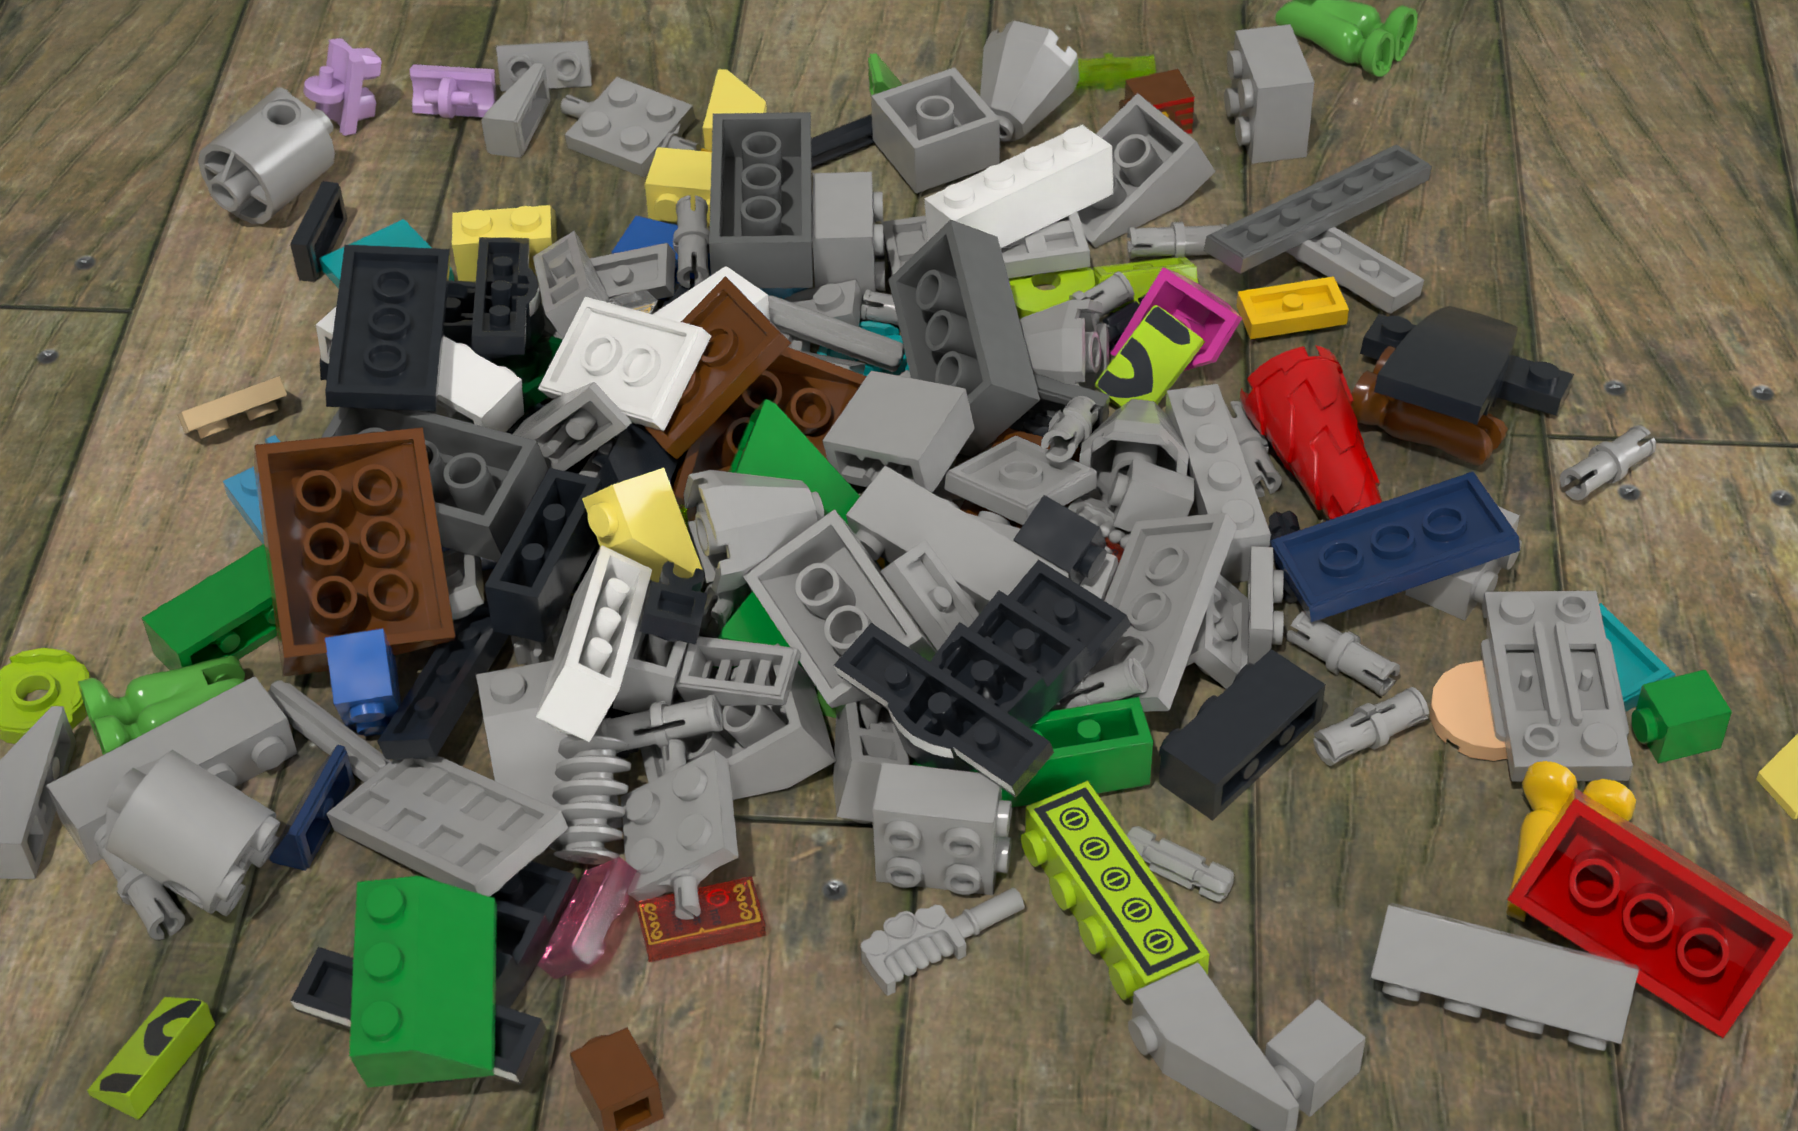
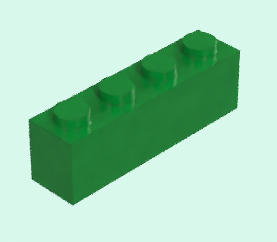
[142,544,277,670]
[911,697,1153,808]

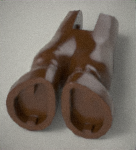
[1351,346,1508,466]

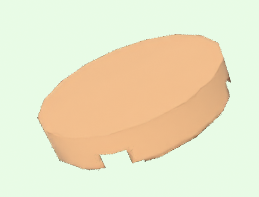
[1429,661,1508,761]

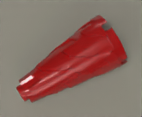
[1240,345,1383,520]

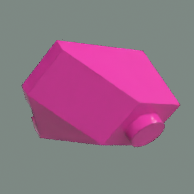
[1111,267,1242,371]

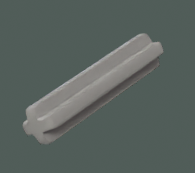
[768,296,905,371]
[268,680,391,782]

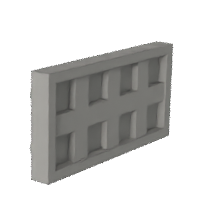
[881,211,1090,278]
[326,755,568,897]

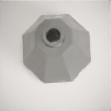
[980,21,1079,142]
[1019,299,1109,390]
[1079,399,1189,505]
[684,470,825,594]

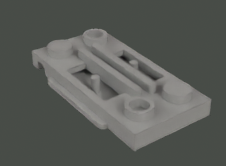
[1480,591,1633,781]

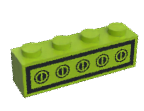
[1021,781,1210,1003]

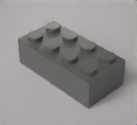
[709,112,813,289]
[888,220,1040,457]
[321,407,548,562]

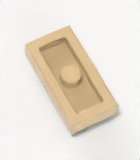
[177,376,287,439]

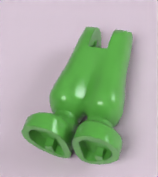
[1275,0,1418,77]
[78,656,245,755]

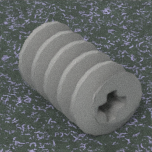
[549,735,631,864]

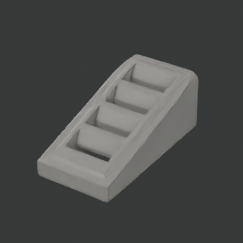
[481,63,551,158]
[675,636,801,705]

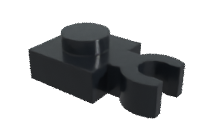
[639,561,708,645]

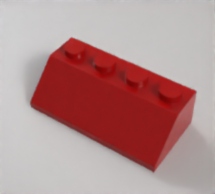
[1507,788,1794,1038]

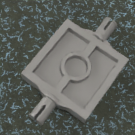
[561,77,702,177]
[621,739,739,920]

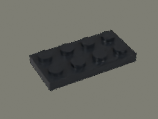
[325,245,450,411]

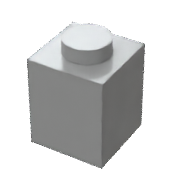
[1107,457,1194,532]
[1265,999,1366,1117]

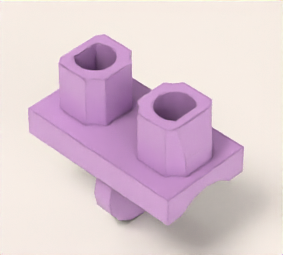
[304,38,381,136]
[410,65,496,118]

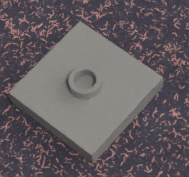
[944,435,1097,525]

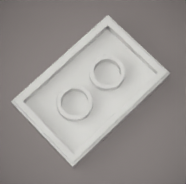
[538,297,711,431]

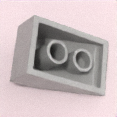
[1077,93,1216,248]
[640,644,836,800]
[476,660,623,828]

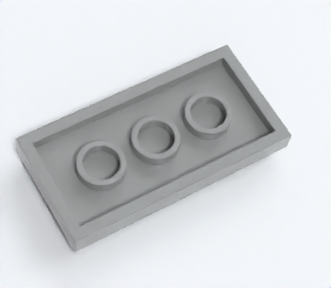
[1089,513,1237,712]

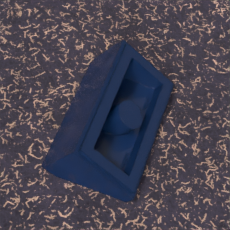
[269,744,356,871]

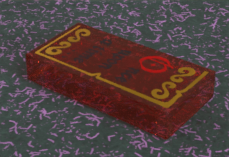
[635,876,766,962]

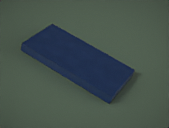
[1270,472,1520,622]

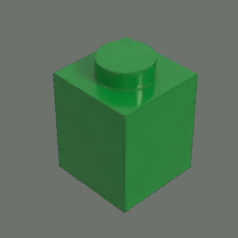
[1631,669,1732,764]

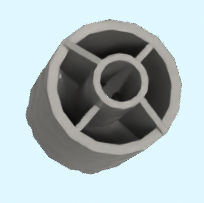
[198,87,335,224]
[106,750,281,916]

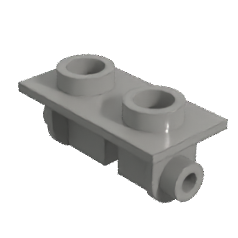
[496,40,592,91]

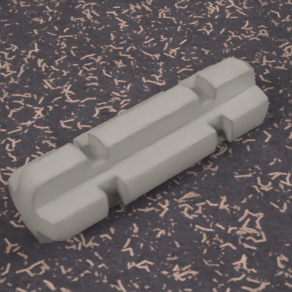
[1126,826,1234,902]

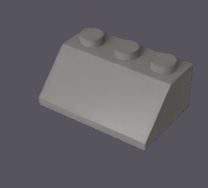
[743,509,937,708]

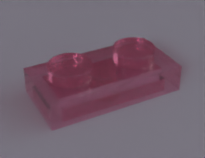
[538,857,637,979]

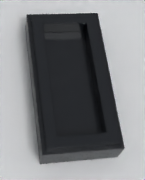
[290,181,347,282]

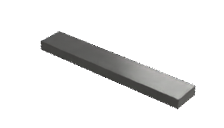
[1204,144,1432,274]

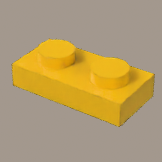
[1236,276,1349,340]

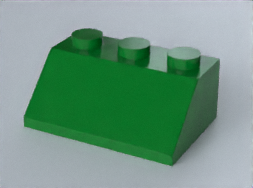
[349,876,497,1088]

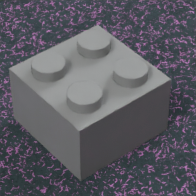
[1224,24,1314,164]
[871,67,1000,193]
[812,172,885,308]

